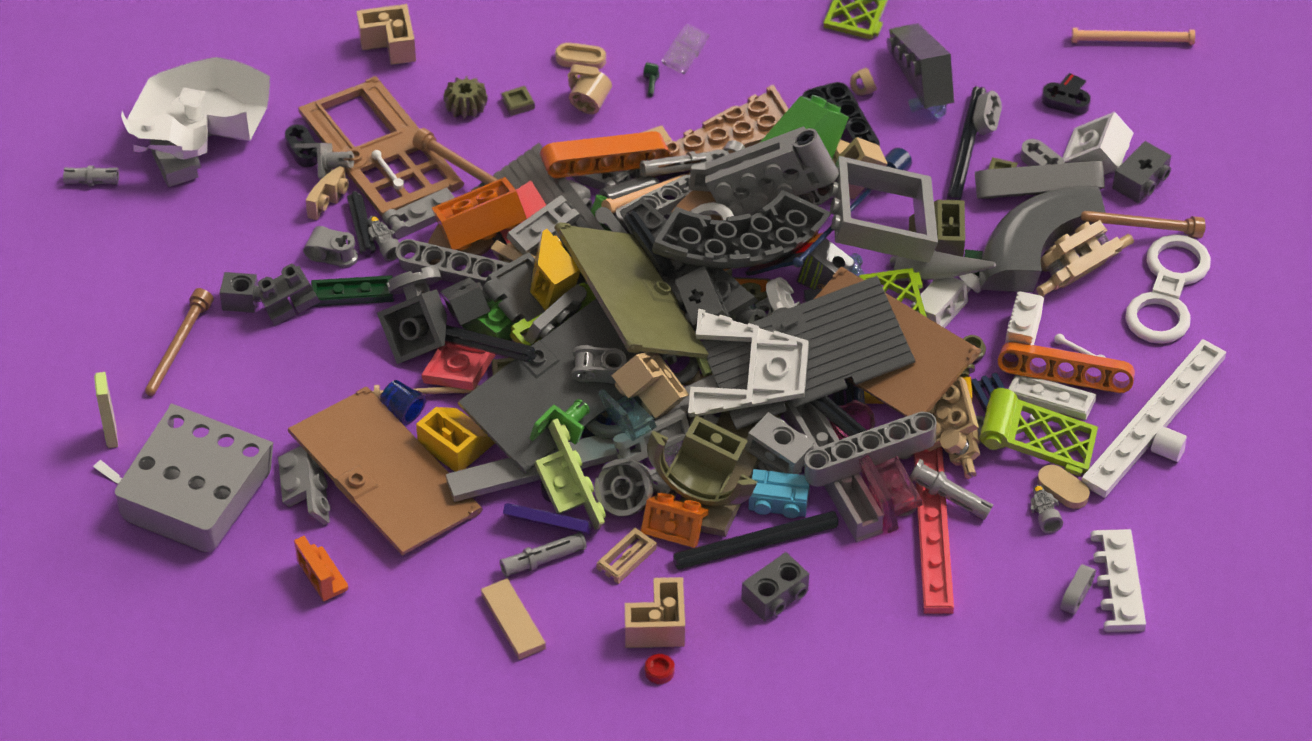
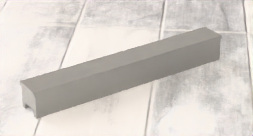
[782,400,884,542]

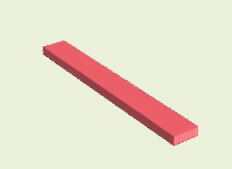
[913,446,954,614]

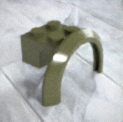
[647,415,757,506]

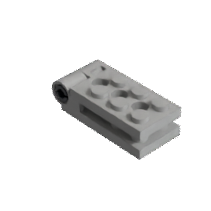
[705,126,839,216]

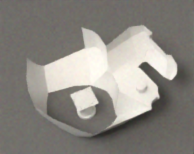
[121,57,270,160]

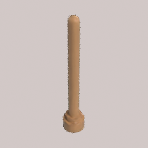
[412,128,498,185]
[1081,211,1206,238]
[145,288,214,396]

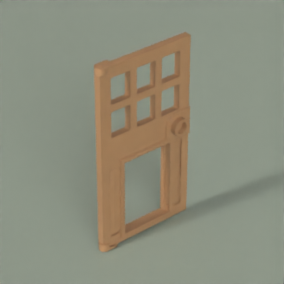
[298,76,464,217]

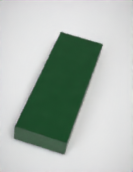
[311,275,394,307]

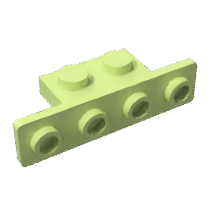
[534,419,606,530]

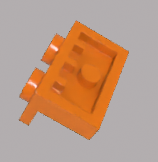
[641,493,709,548]
[294,536,349,602]

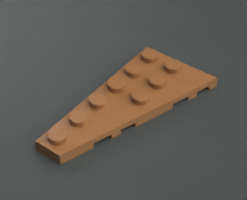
[653,85,789,177]

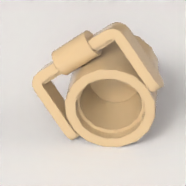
[568,64,612,114]

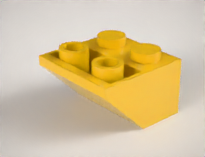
[530,229,580,311]
[416,407,495,472]

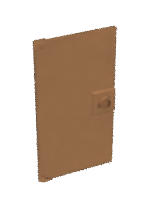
[814,267,981,417]
[288,387,483,556]

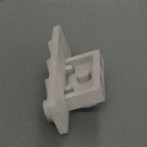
[278,446,330,525]

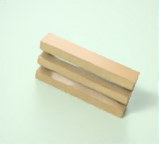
[596,528,657,584]

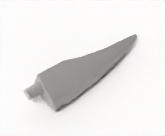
[890,251,997,281]

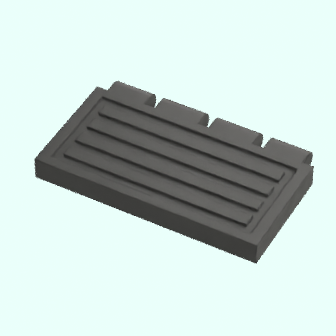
[482,252,576,343]

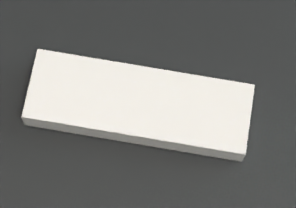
[1008,375,1096,420]

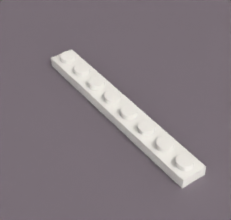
[1082,339,1226,498]

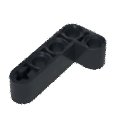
[802,82,880,147]

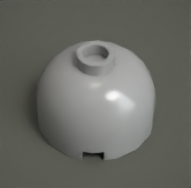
[594,459,654,516]

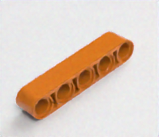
[540,131,671,178]
[998,342,1135,393]

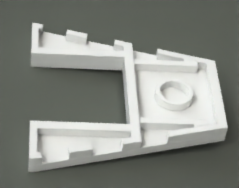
[688,309,809,417]

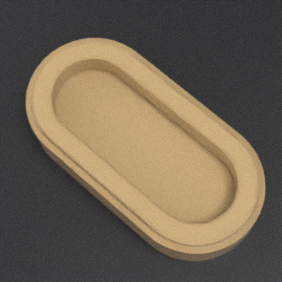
[555,43,606,69]
[1037,465,1090,509]

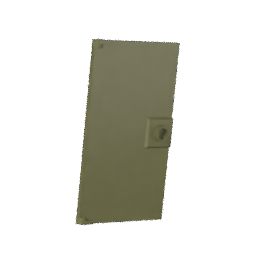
[554,222,709,358]

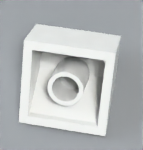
[1063,112,1133,175]

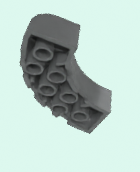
[979,186,1106,292]
[652,190,831,269]

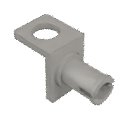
[294,143,354,179]

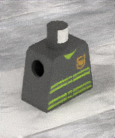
[797,238,855,289]

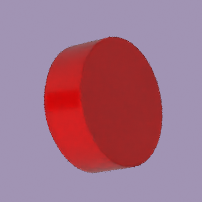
[645,654,675,684]

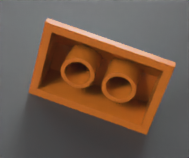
[432,177,527,251]

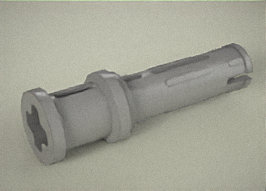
[907,459,994,520]

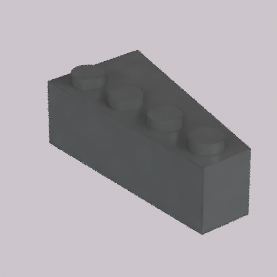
[887,23,954,108]

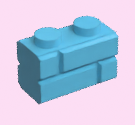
[749,469,810,518]

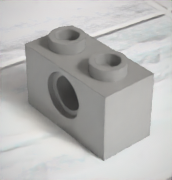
[745,412,814,474]

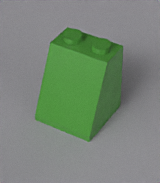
[760,95,849,159]

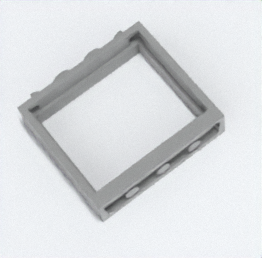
[829,156,938,263]

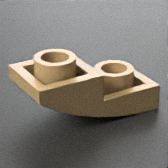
[306,166,349,220]

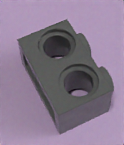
[741,552,809,622]

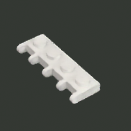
[1090,529,1146,632]

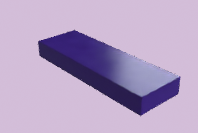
[503,503,593,535]

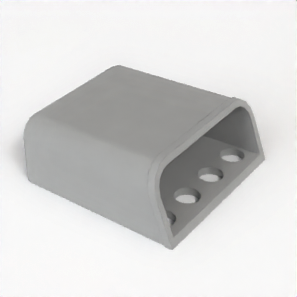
[115,403,273,552]

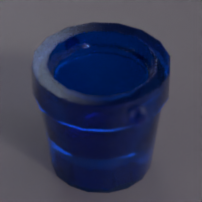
[380,380,427,425]

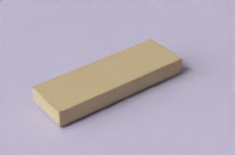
[481,578,546,660]

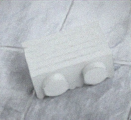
[1005,291,1044,355]

